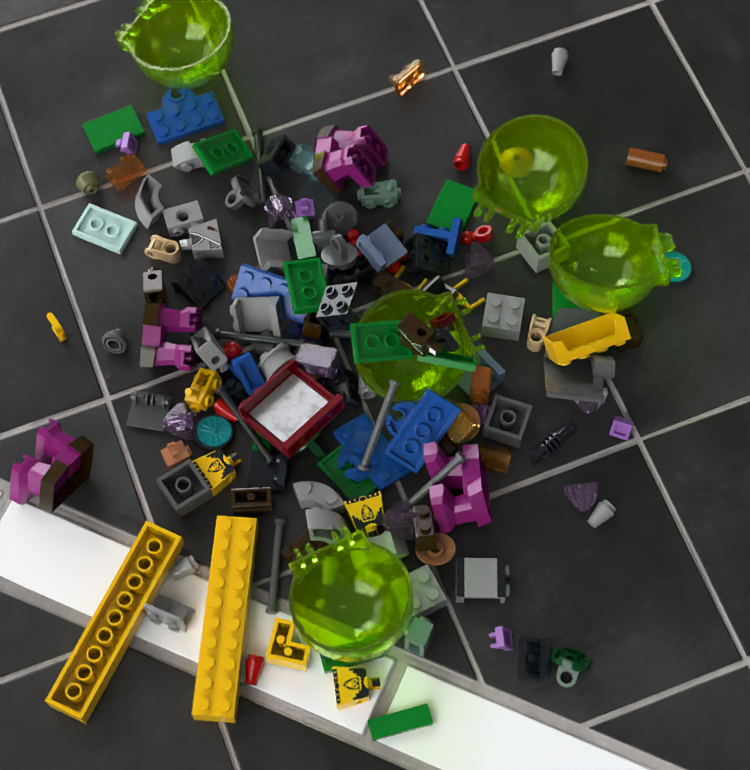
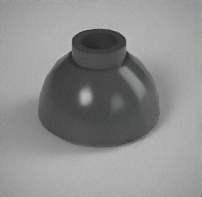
[102,329,128,354]

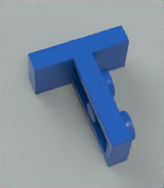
[413,217,464,258]
[228,352,265,395]

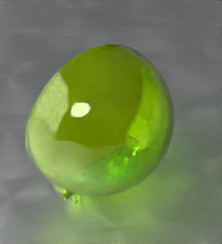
[115,0,235,89]
[471,114,589,239]
[548,214,683,313]
[353,289,486,403]
[288,526,414,663]

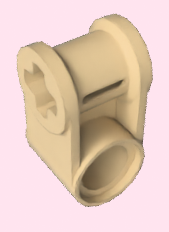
[144,235,182,264]
[527,314,552,352]

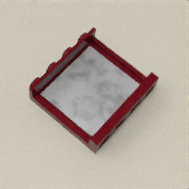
[238,358,345,459]

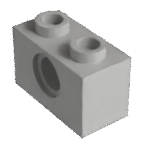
[162,200,204,237]

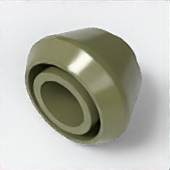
[76,171,100,194]

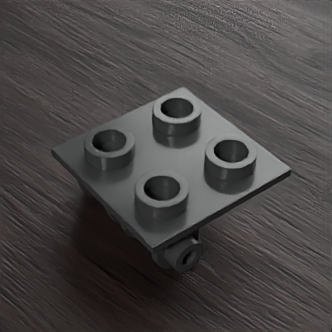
[126,390,172,432]

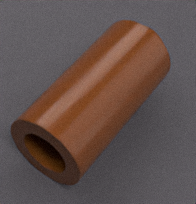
[626,147,668,172]

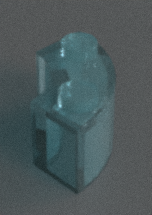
[287,143,319,182]

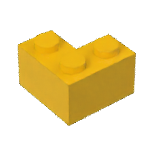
[265,617,312,672]

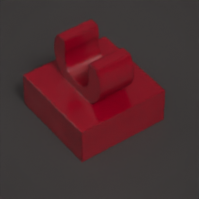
[429,313,457,331]

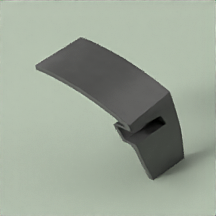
[543,308,615,403]

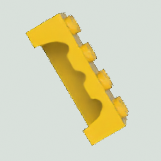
[542,312,631,366]

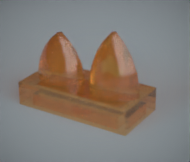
[388,59,425,95]
[478,443,512,473]

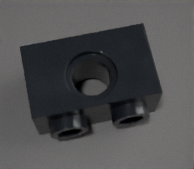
[257,134,297,177]

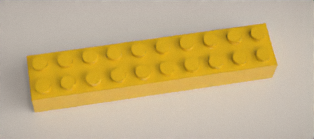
[192,515,259,723]
[45,521,185,724]

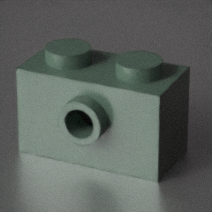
[404,616,434,657]

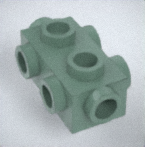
[357,179,401,209]

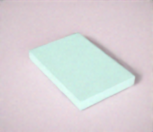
[72,203,138,255]

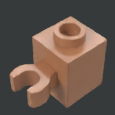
[160,440,193,470]

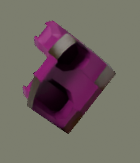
[312,124,388,195]
[140,303,203,371]
[9,418,94,512]

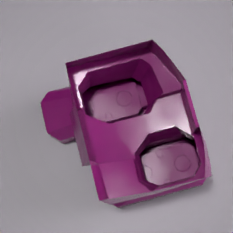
[423,442,491,534]

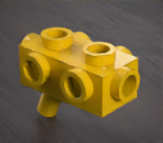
[184,367,222,413]

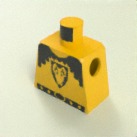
[192,450,242,497]
[343,491,384,538]
[332,667,381,710]

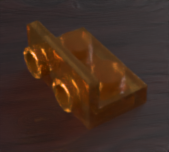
[104,153,147,193]

